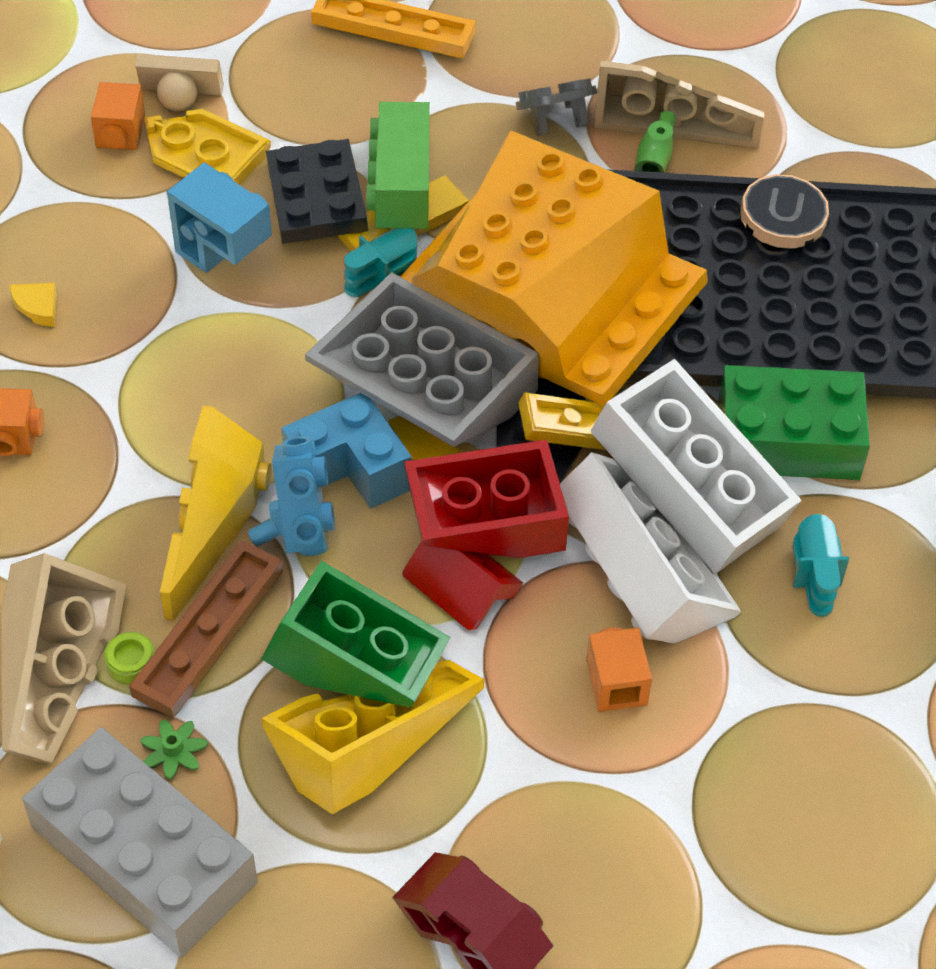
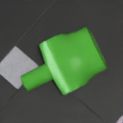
[634,111,676,173]

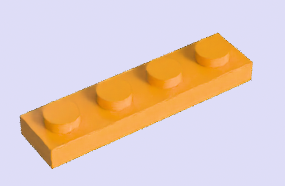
[311,0,476,59]

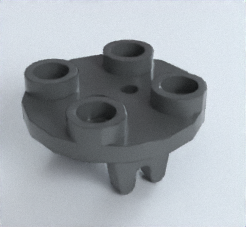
[515,78,597,136]

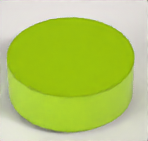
[104,632,155,684]

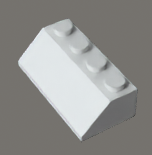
[560,452,742,644]

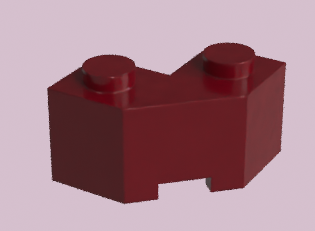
[392,852,554,969]

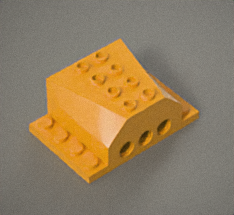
[400,130,708,406]

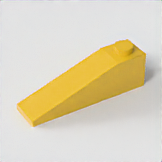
[160,405,272,621]
[262,660,485,815]

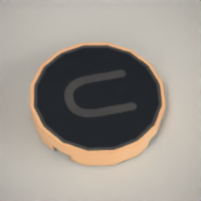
[740,174,829,248]

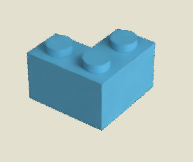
[167,162,272,273]
[281,393,411,509]

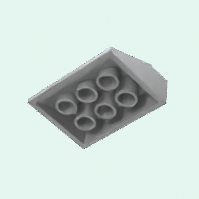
[305,272,539,447]

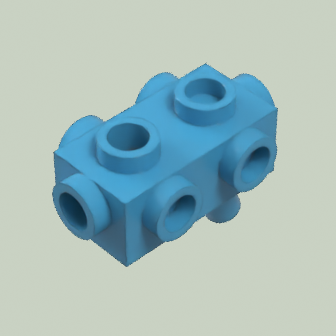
[248,436,335,556]

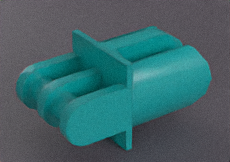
[344,228,417,297]
[792,514,849,617]

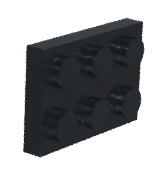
[266,139,368,244]

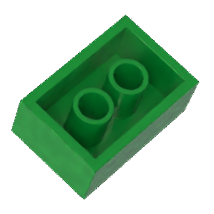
[718,365,870,480]

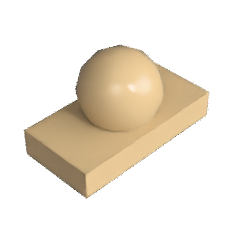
[135,54,224,112]

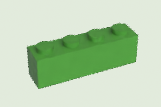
[366,102,430,229]

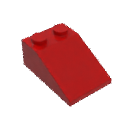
[404,440,569,558]

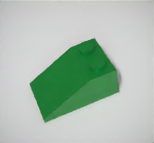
[261,560,451,708]

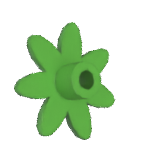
[141,719,208,780]

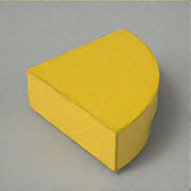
[10,283,57,327]

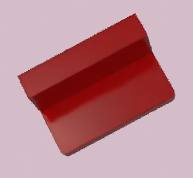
[402,540,523,631]

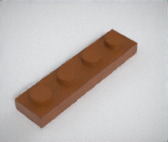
[129,540,284,719]

